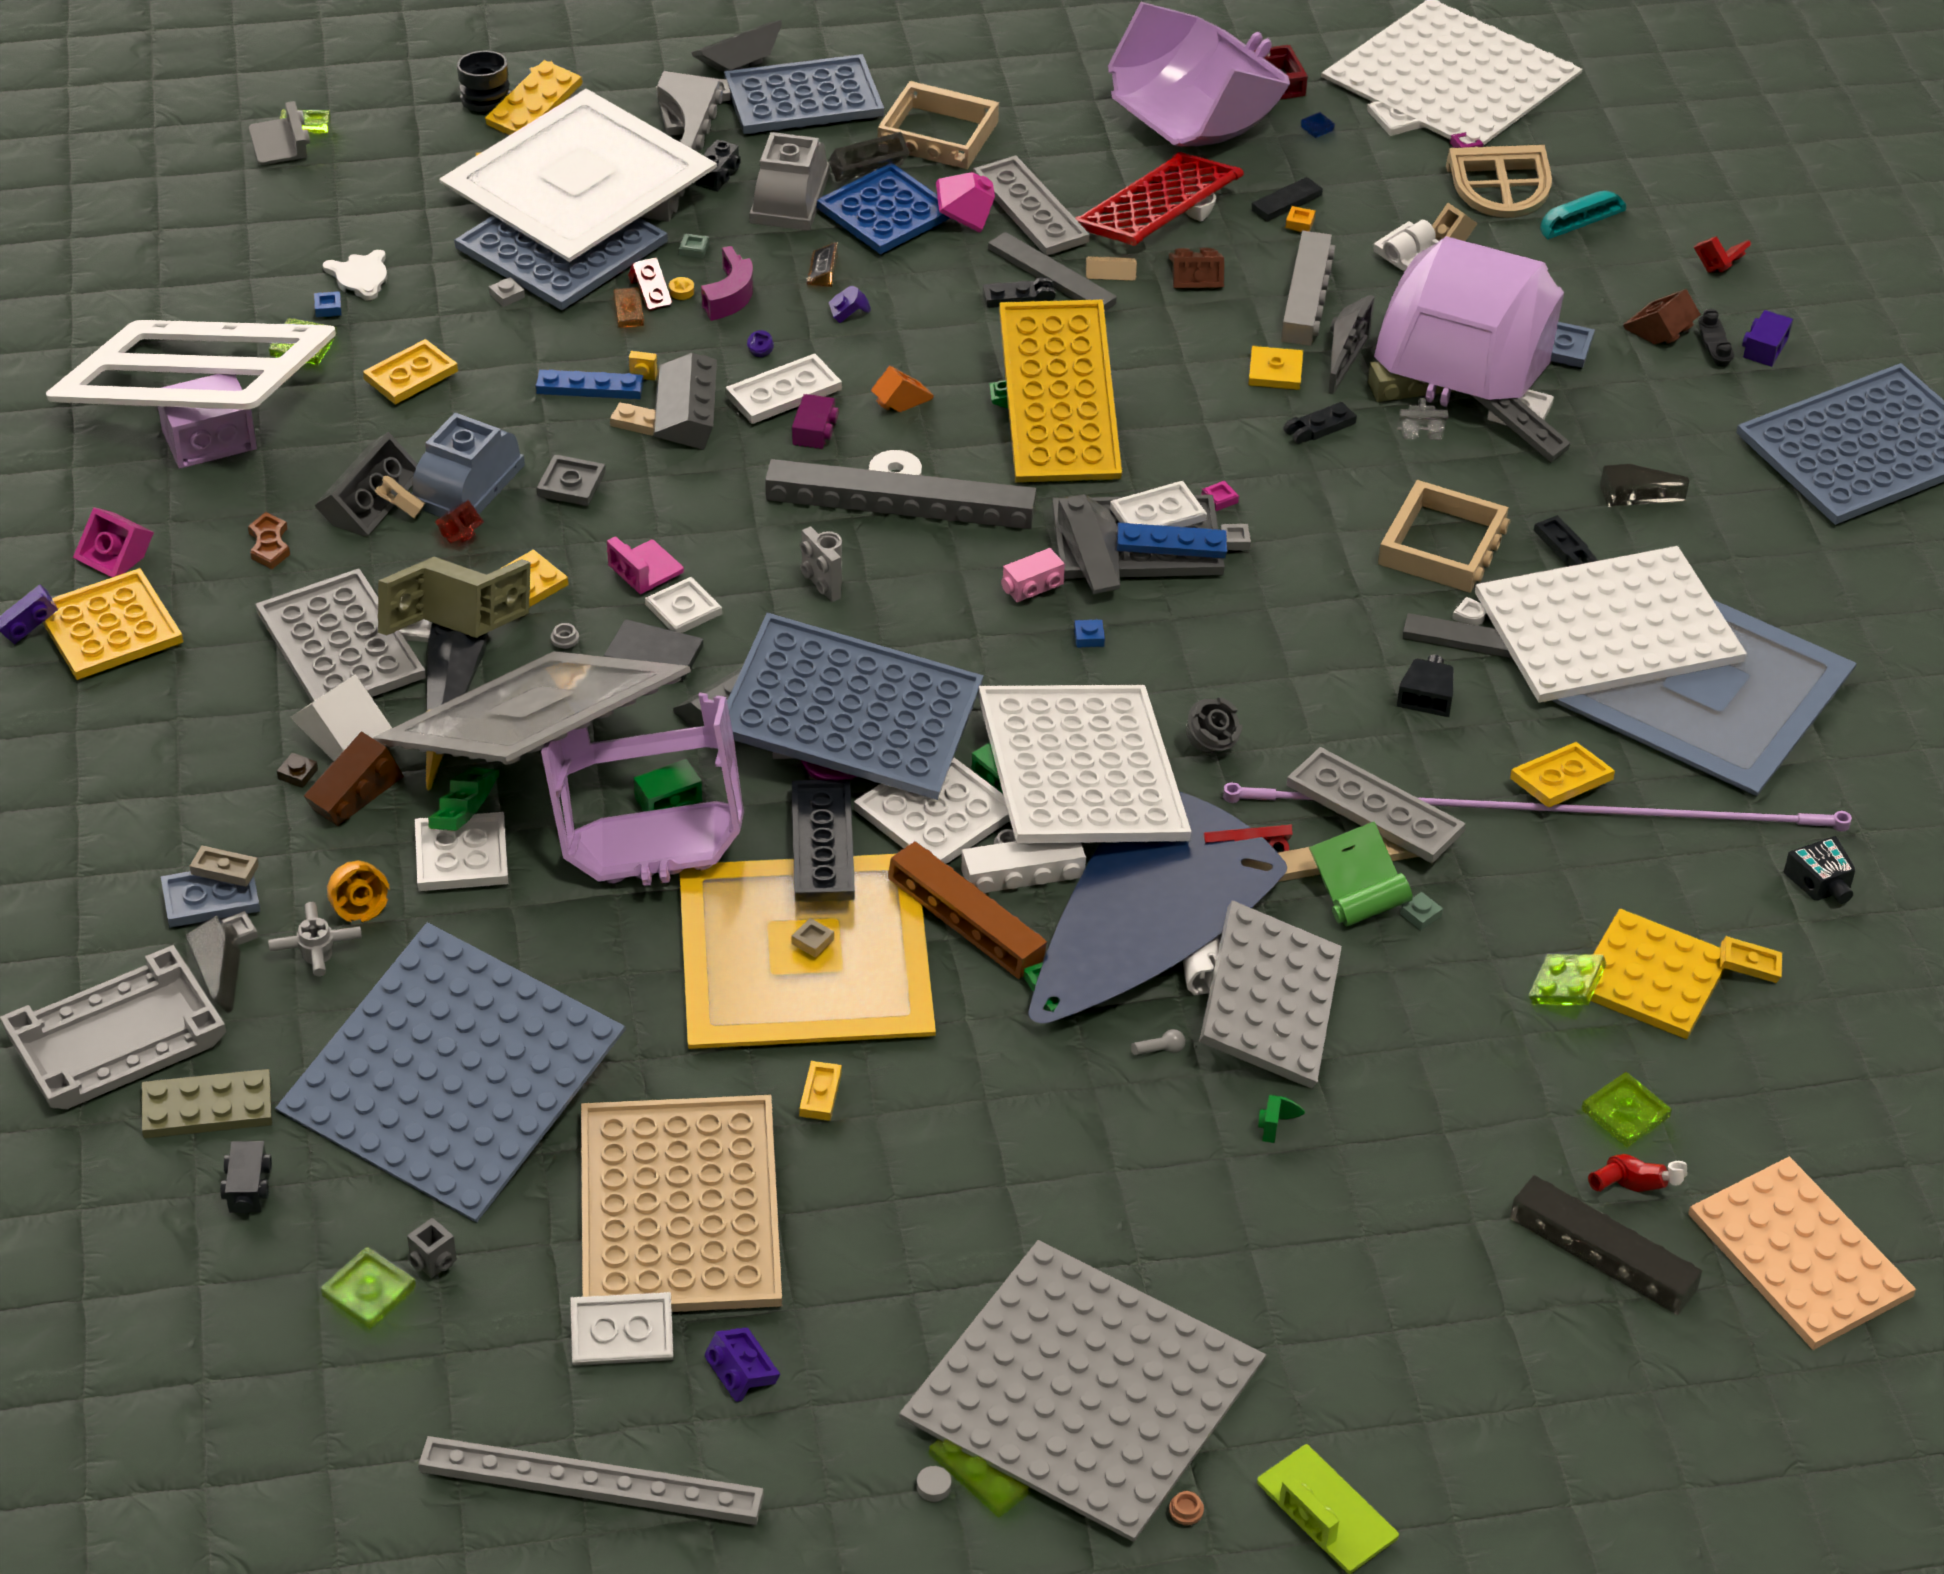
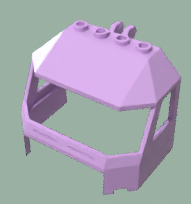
[541,693,744,886]

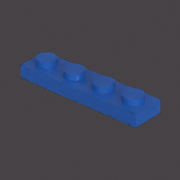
[536,369,643,399]
[1117,522,1227,558]

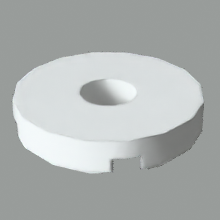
[869,450,922,475]

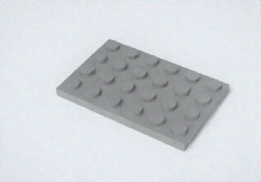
[255,568,426,702]
[1199,900,1342,1089]

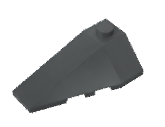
[1328,295,1375,395]
[1057,494,1120,594]

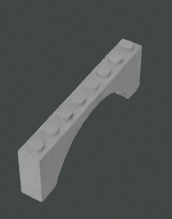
[640,71,723,222]

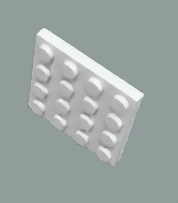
[854,758,1010,864]

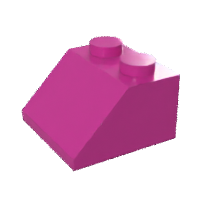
[73,507,154,577]

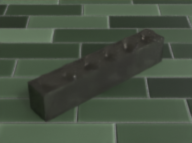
[1510,1175,1703,1315]

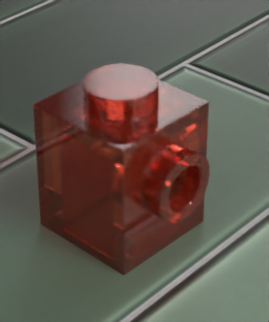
[435,500,484,544]

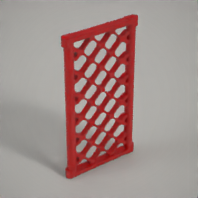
[1075,152,1244,246]

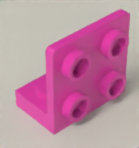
[607,536,684,594]

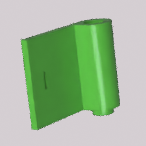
[1309,821,1413,927]

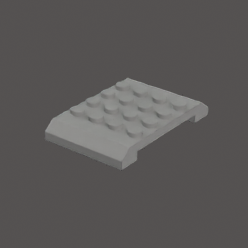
[0,945,226,1109]

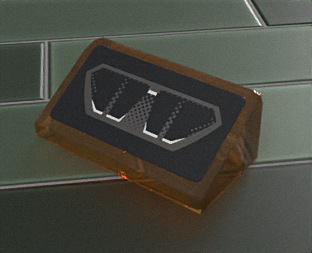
[807,242,838,287]

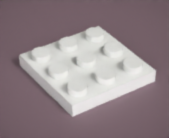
[415,812,509,891]

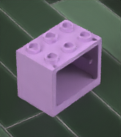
[158,374,257,469]

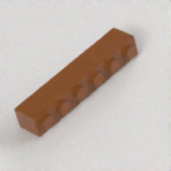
[888,841,1047,979]

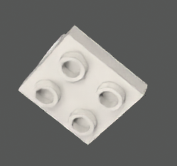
[1373,220,1439,272]

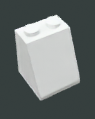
[291,674,392,761]

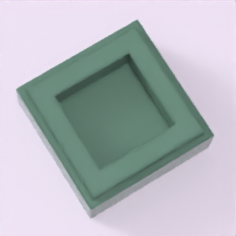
[679,234,709,259]

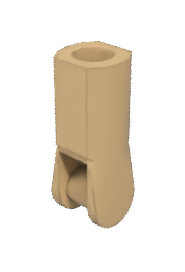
[375,476,425,519]

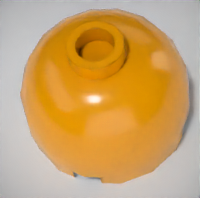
[327,860,390,922]

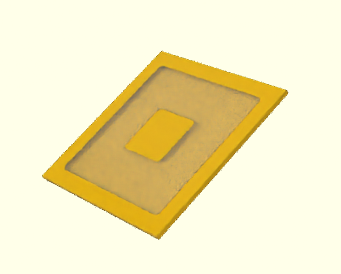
[680,854,936,1049]

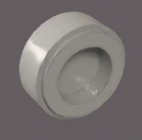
[917,1466,951,1502]

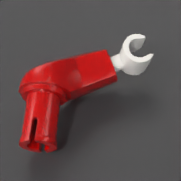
[1588,1154,1687,1192]

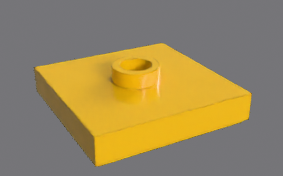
[1248,346,1303,390]

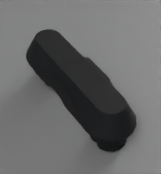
[1698,308,1734,367]

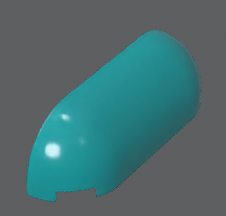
[1540,191,1626,240]

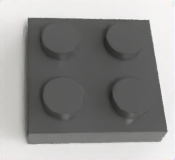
[537,454,605,506]

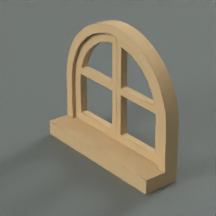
[1446,145,1552,218]

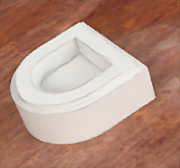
[1452,597,1486,626]

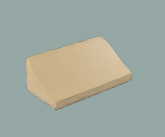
[1086,256,1137,280]

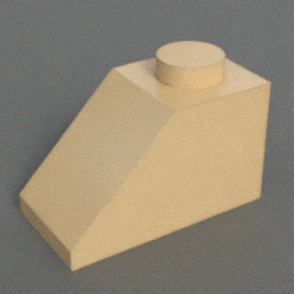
[1432,203,1478,241]

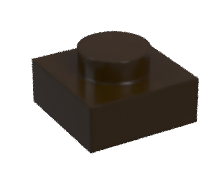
[277,753,318,788]

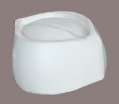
[1180,191,1216,221]

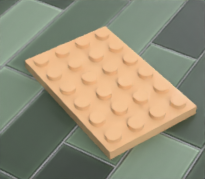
[1688,1156,1916,1350]

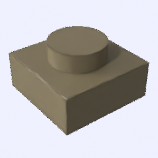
[791,918,834,958]

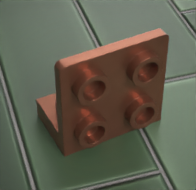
[1169,248,1224,288]

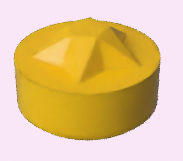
[669,277,694,300]

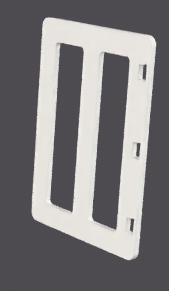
[46,320,336,410]

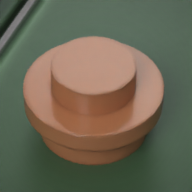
[1169,1491,1204,1525]

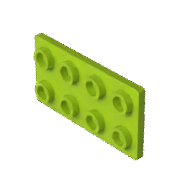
[1257,1444,1399,1574]

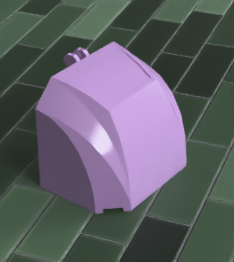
[1108,2,1290,146]
[1374,236,1564,407]

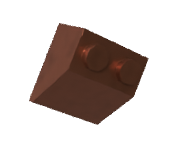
[1623,289,1701,344]

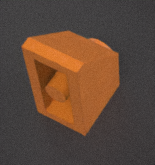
[871,366,934,412]

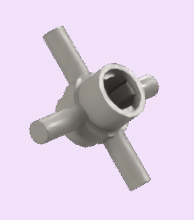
[268,902,362,977]

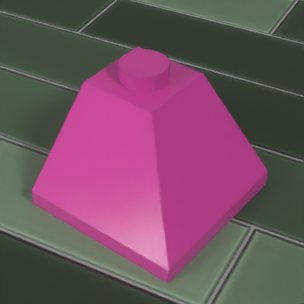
[936,172,995,233]

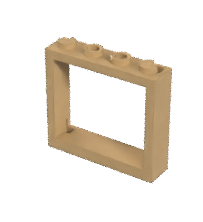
[878,81,999,169]
[1378,480,1510,593]

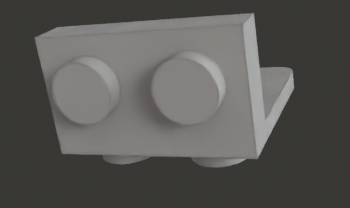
[249,101,310,165]

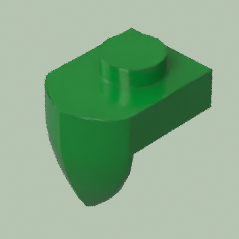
[1258,1094,1305,1143]

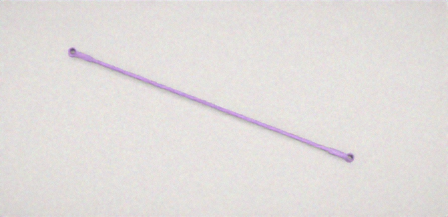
[1223,782,1852,831]

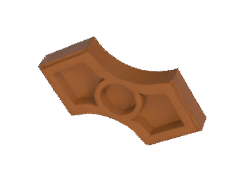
[248,512,290,569]

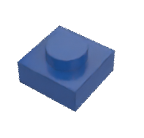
[314,291,342,317]
[1074,620,1105,648]

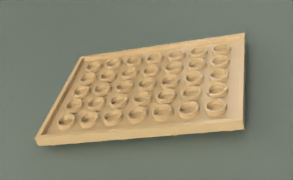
[581,1095,782,1312]

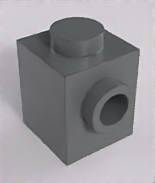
[407,1217,457,1278]

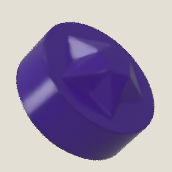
[747,330,774,357]

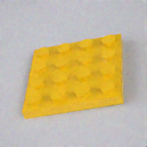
[42,568,183,680]
[1573,909,1726,1039]

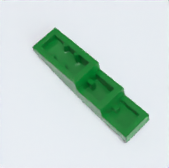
[428,767,499,831]

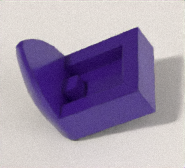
[828,286,871,323]

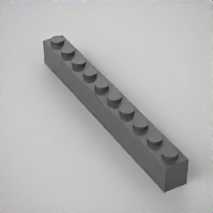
[765,459,1036,529]

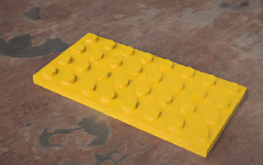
[999,300,1122,482]

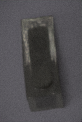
[1600,464,1690,507]
[186,915,241,1013]

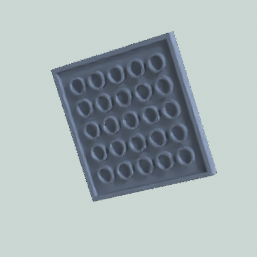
[454,216,668,310]

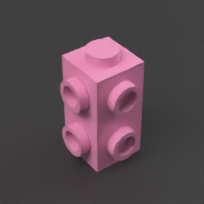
[1001,548,1065,602]

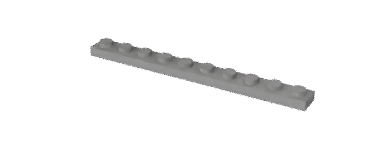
[419,1436,764,1525]

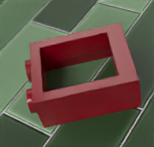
[1254,45,1308,100]

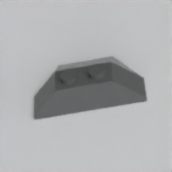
[691,20,782,72]

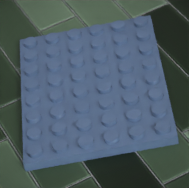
[1736,363,1944,525]
[727,613,983,800]

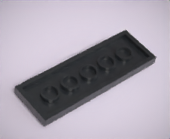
[792,779,855,902]

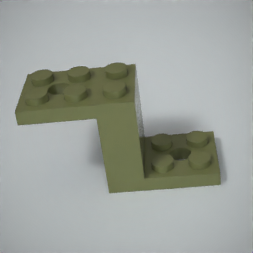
[377,557,531,638]

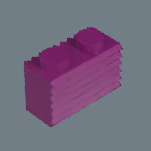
[792,394,839,449]

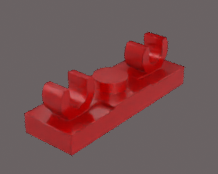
[1203,824,1293,852]

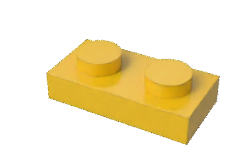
[1720,936,1782,983]
[799,1061,842,1121]

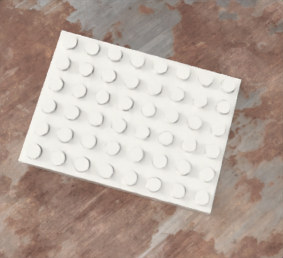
[1475,546,1747,703]
[978,685,1191,844]

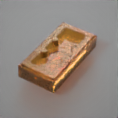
[614,287,644,328]

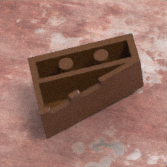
[304,731,404,826]

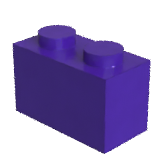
[1742,310,1793,367]

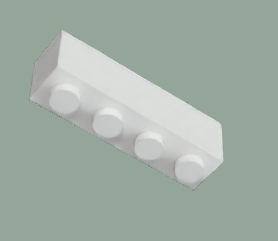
[961,841,1086,893]

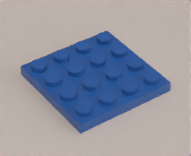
[817,162,950,254]

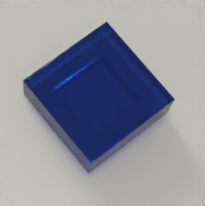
[1301,112,1335,138]

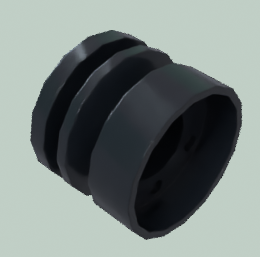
[457,51,511,112]

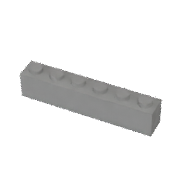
[1281,231,1335,346]

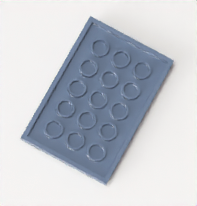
[724,54,884,134]

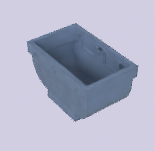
[411,413,525,527]

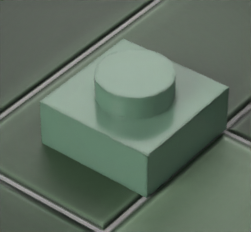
[1400,892,1443,931]

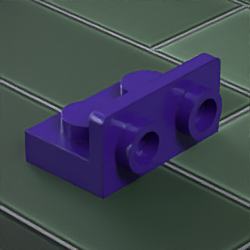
[0,584,59,645]
[704,1327,781,1402]

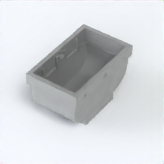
[750,132,830,231]

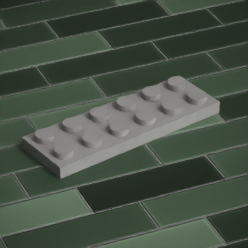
[974,155,1089,256]
[1286,747,1466,863]

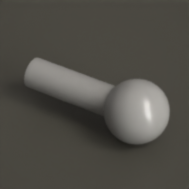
[1131,1029,1185,1055]

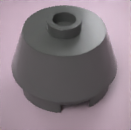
[1186,697,1243,753]

